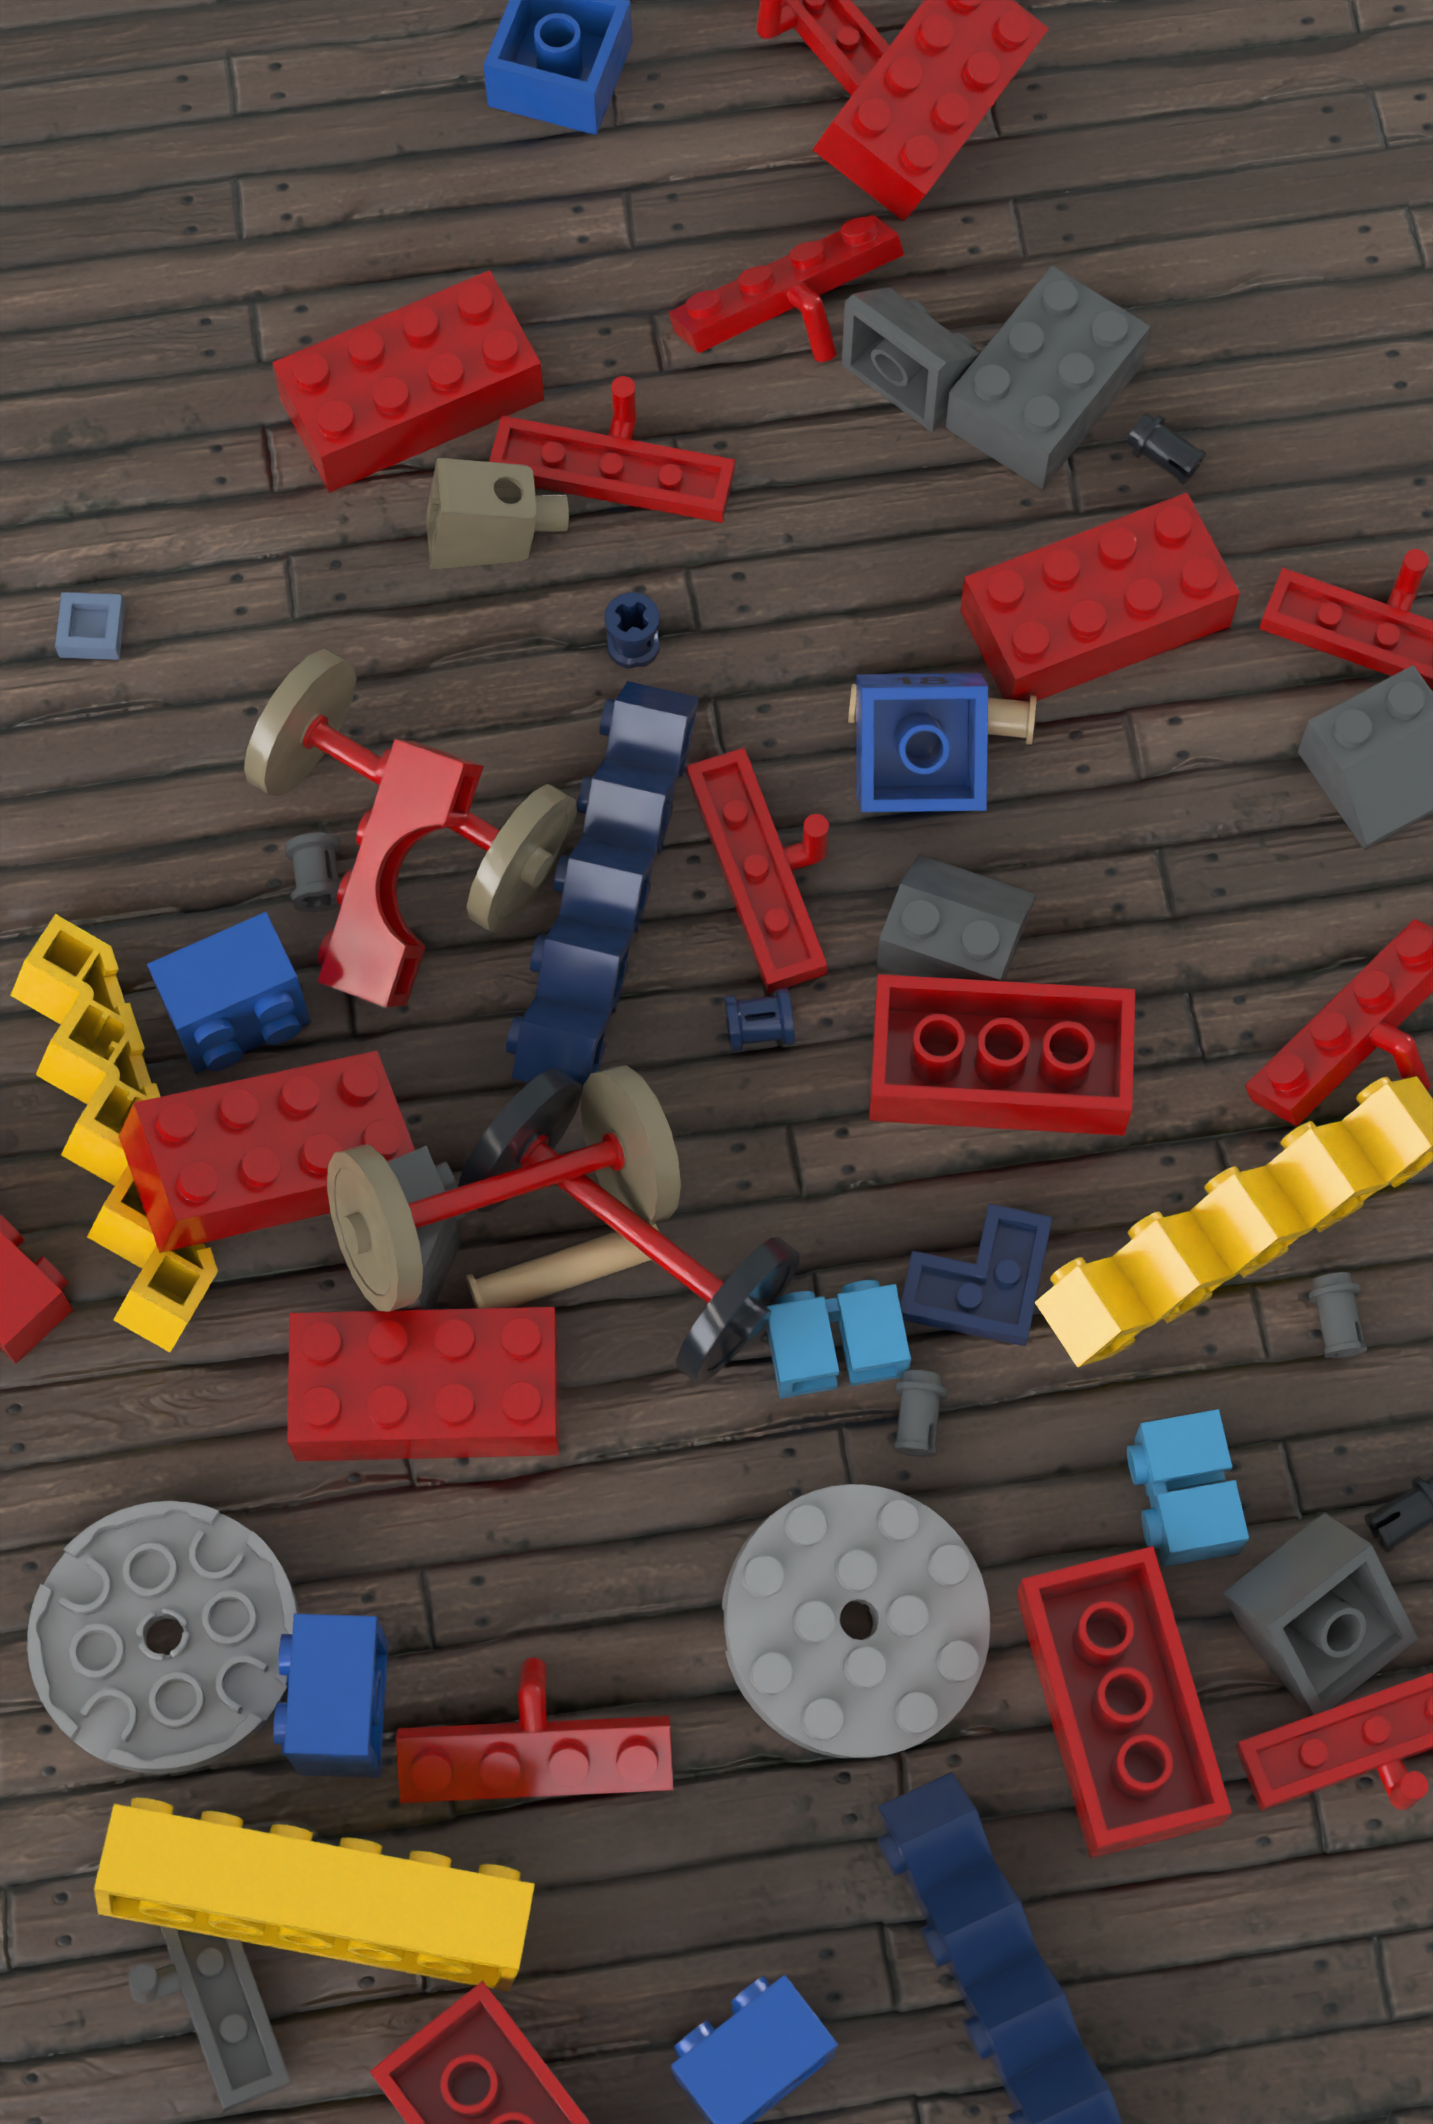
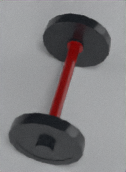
[458,1068,800,1384]

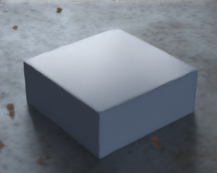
[55,592,126,660]

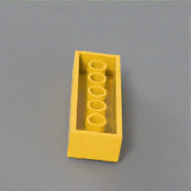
[94,1798,535,1992]

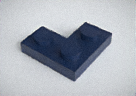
[900,1204,1052,1346]

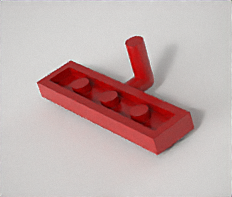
[756,0,890,96]
[668,215,904,362]
[489,376,735,523]
[1259,549,1433,691]
[686,747,829,994]
[1245,919,1433,1127]
[396,1657,673,1803]
[1235,1672,1433,1811]

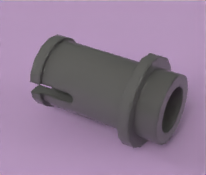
[1309,1272,1367,1359]
[894,1370,948,1457]

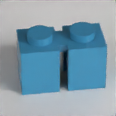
[766,1280,911,1399]
[1127,1409,1249,1567]

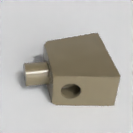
[426,458,569,569]

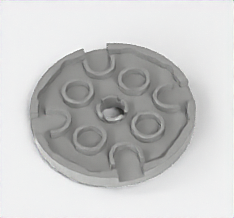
[722,1484,991,1758]
[27,1501,299,1774]

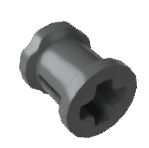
[285,832,341,912]

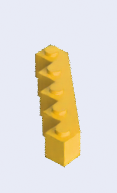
[10,914,218,1352]
[1035,1076,1433,1367]

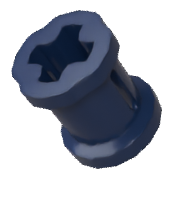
[604,592,660,669]
[724,988,795,1052]

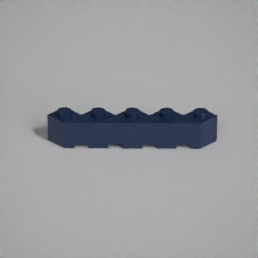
[506,681,699,1091]
[877,1772,1123,2124]

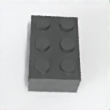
[945,265,1151,490]

